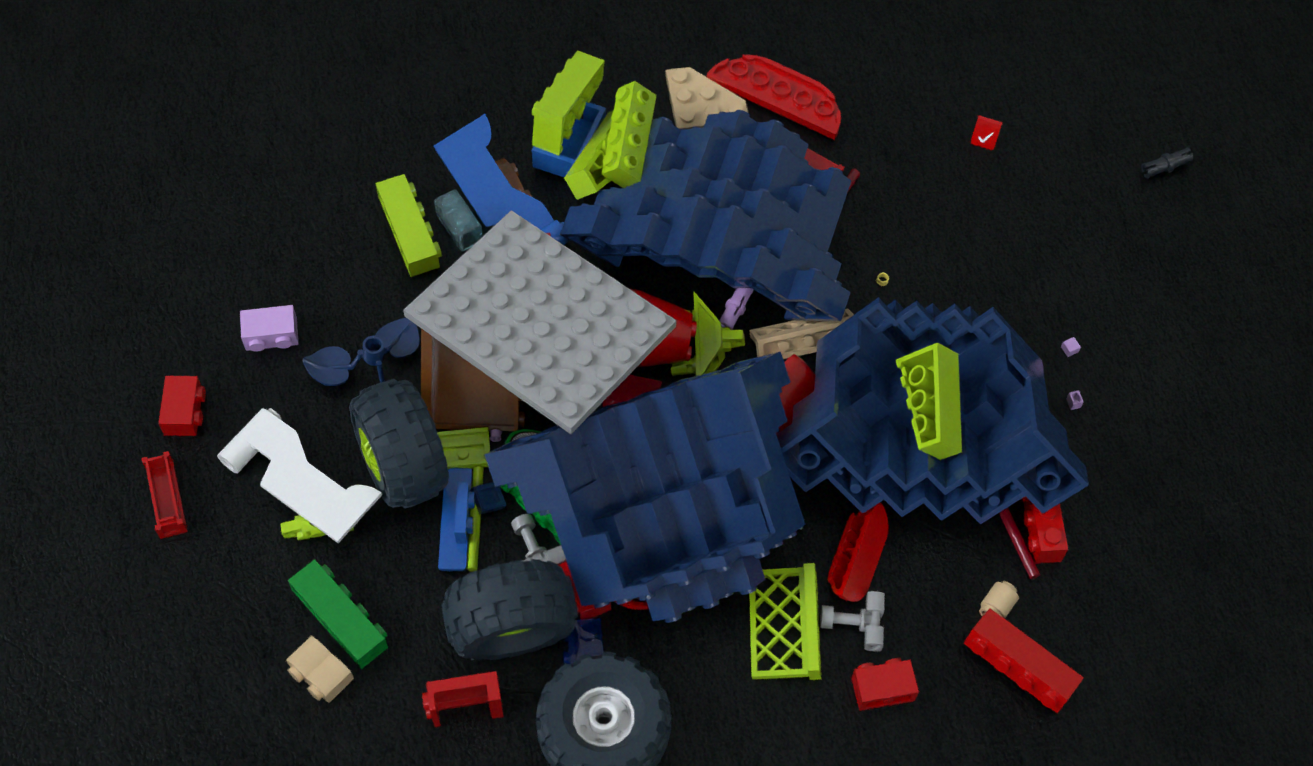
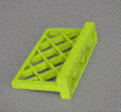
[750,563,821,680]

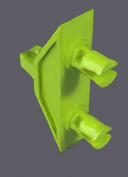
[671,292,745,376]

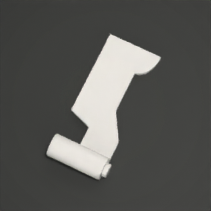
[217,408,382,543]

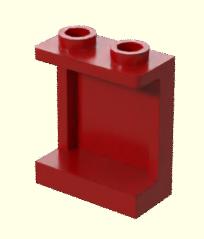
[422,671,504,727]

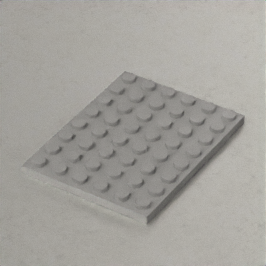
[403,210,676,434]

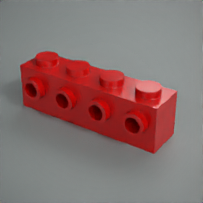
[1021,496,1068,564]
[964,608,1084,713]

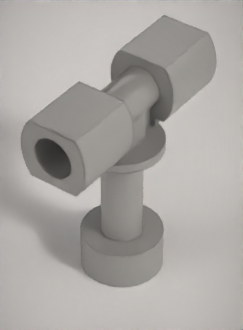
[511,514,566,565]
[820,591,885,651]

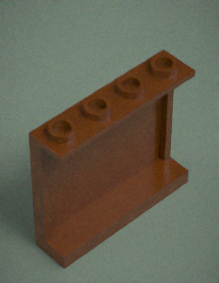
[421,328,525,432]

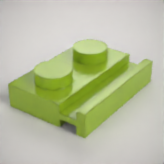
[437,427,490,469]

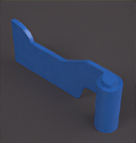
[433,114,570,245]

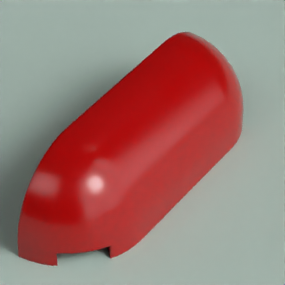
[828,503,888,602]

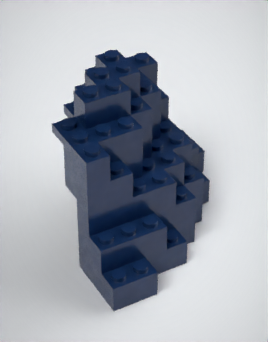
[560,110,852,321]
[776,297,1089,524]
[485,351,805,623]

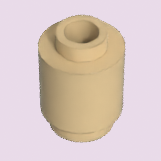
[979,581,1019,619]

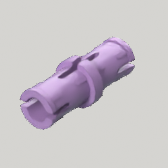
[719,288,753,330]

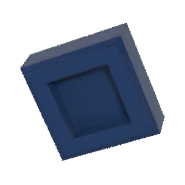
[470,482,507,515]

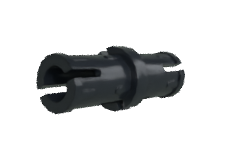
[1141,147,1193,179]

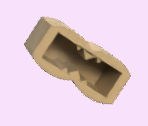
[286,636,354,703]

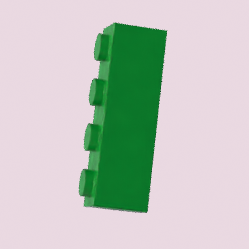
[288,559,388,669]

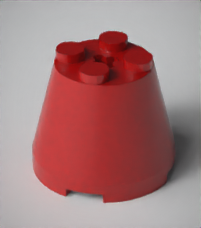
[630,289,697,368]

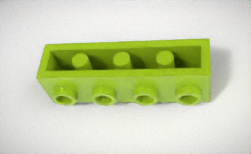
[601,81,656,188]
[376,174,442,277]

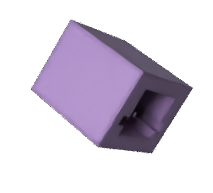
[1061,337,1081,357]
[1066,391,1083,410]

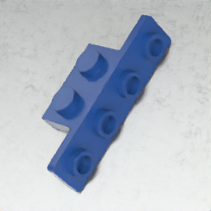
[438,468,475,571]

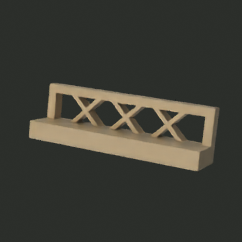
[749,309,854,359]

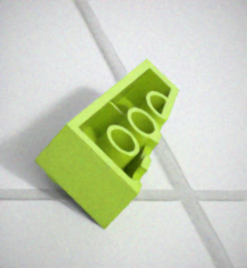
[532,51,605,156]
[564,110,614,200]
[896,342,962,460]

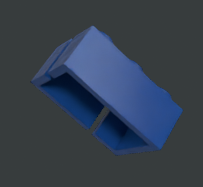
[532,102,606,177]

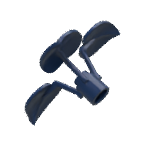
[303,318,419,386]

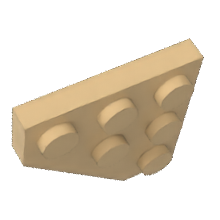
[666,67,748,129]

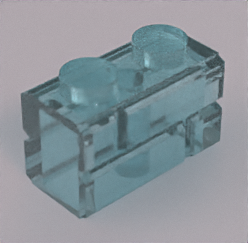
[434,190,483,251]

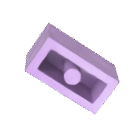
[240,305,298,351]

